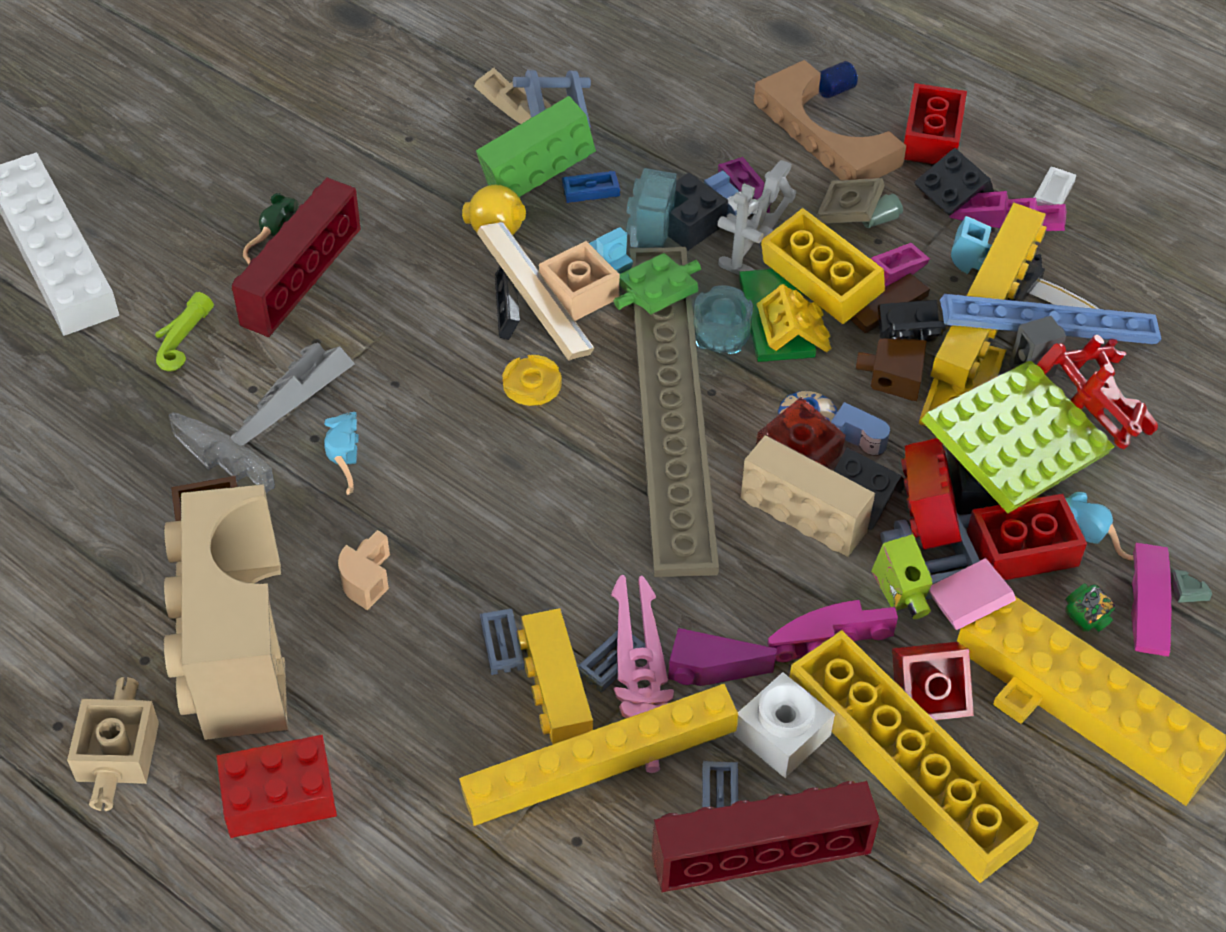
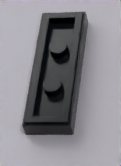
[495,266,520,340]

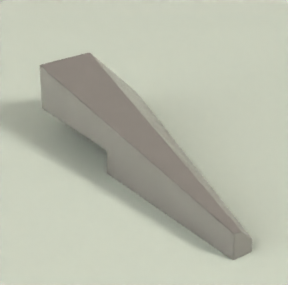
[230,342,355,446]

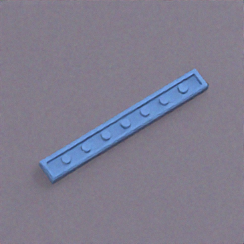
[940,294,1161,344]

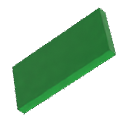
[739,269,816,362]

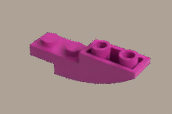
[767,600,898,662]

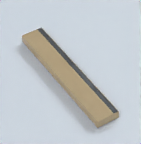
[477,222,594,360]

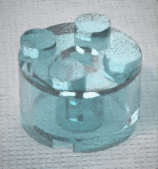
[693,285,753,354]

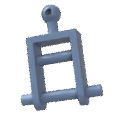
[513,70,591,127]
[880,513,980,599]

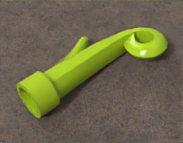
[155,292,214,372]

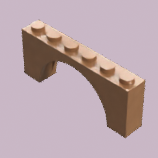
[754,60,906,181]

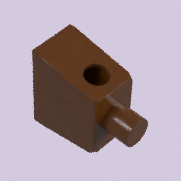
[855,339,927,402]

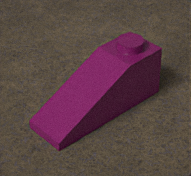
[668,628,777,686]

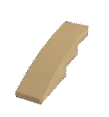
[474,68,551,124]

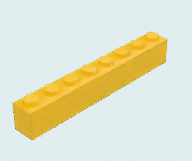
[930,203,1047,389]
[459,684,738,826]

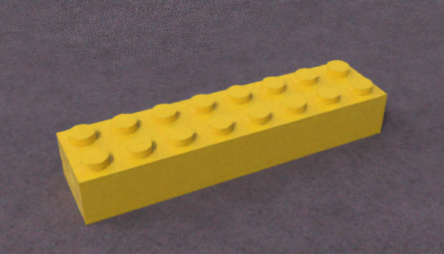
[957,596,1226,806]
[789,630,1039,883]

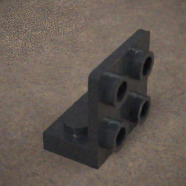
[914,148,994,216]
[877,300,951,342]
[834,447,905,530]

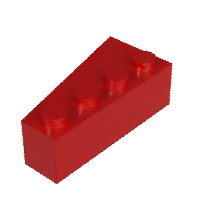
[901,438,962,549]

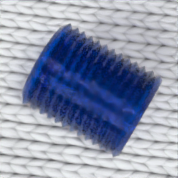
[819,61,858,99]

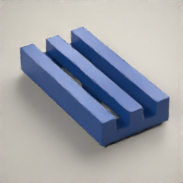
[562,171,620,203]

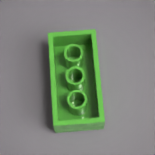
[476,96,596,197]

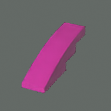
[950,191,1067,231]
[870,243,930,287]
[1131,543,1171,657]

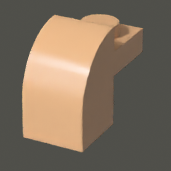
[338,530,390,610]

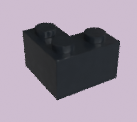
[668,172,728,251]

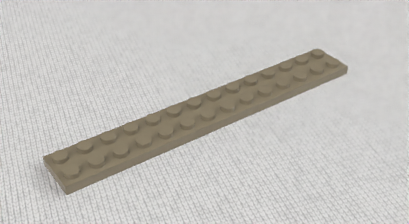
[630,247,719,577]

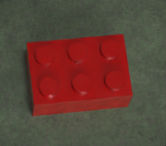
[904,83,967,164]
[966,494,1087,580]
[216,734,337,838]

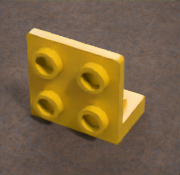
[757,284,832,353]

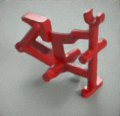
[1037,335,1158,449]

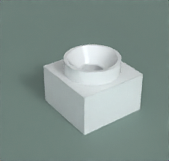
[734,672,835,778]

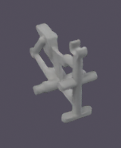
[718,160,797,275]

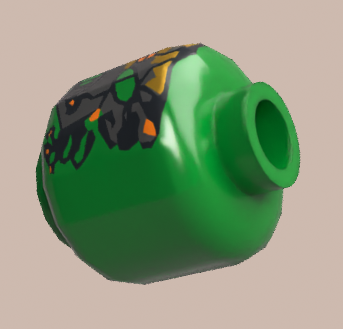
[1065,583,1115,633]

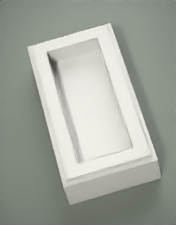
[1034,167,1076,206]

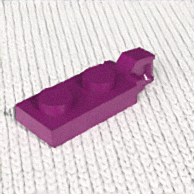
[718,157,771,213]

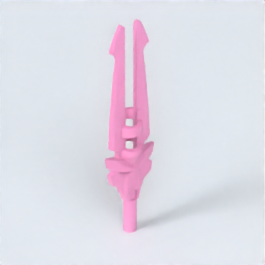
[611,575,674,773]

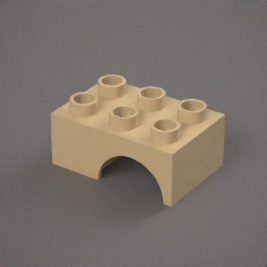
[164,484,288,740]

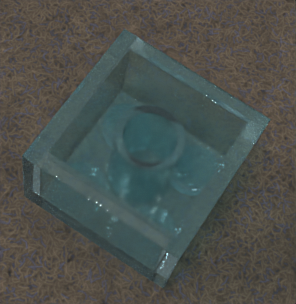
[626,168,677,248]

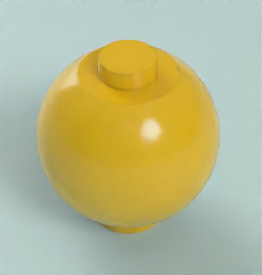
[462,185,526,235]

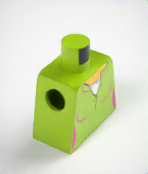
[871,534,933,619]

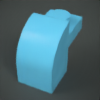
[951,216,992,274]
[589,227,633,274]

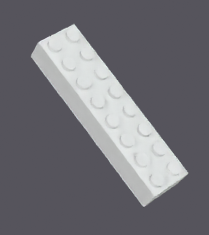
[0,152,119,336]

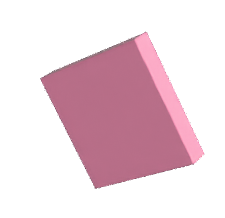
[929,558,1016,630]

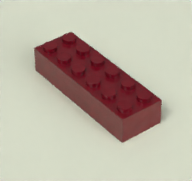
[231,177,361,337]
[652,781,880,893]

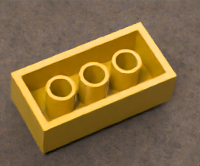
[761,208,885,324]

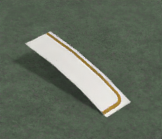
[1029,279,1099,309]

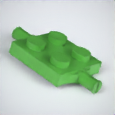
[613,253,701,315]

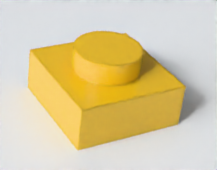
[993,676,1043,724]

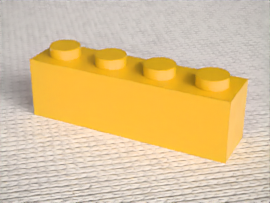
[517,608,593,745]

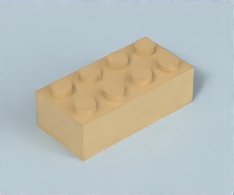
[741,435,875,557]

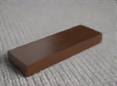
[849,273,930,333]

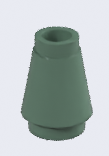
[862,193,903,228]

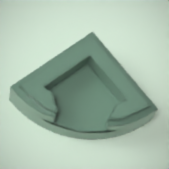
[1170,570,1212,603]

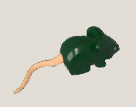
[243,193,300,265]

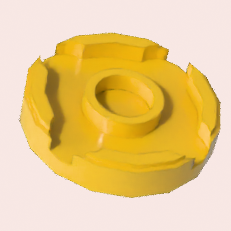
[502,355,562,406]

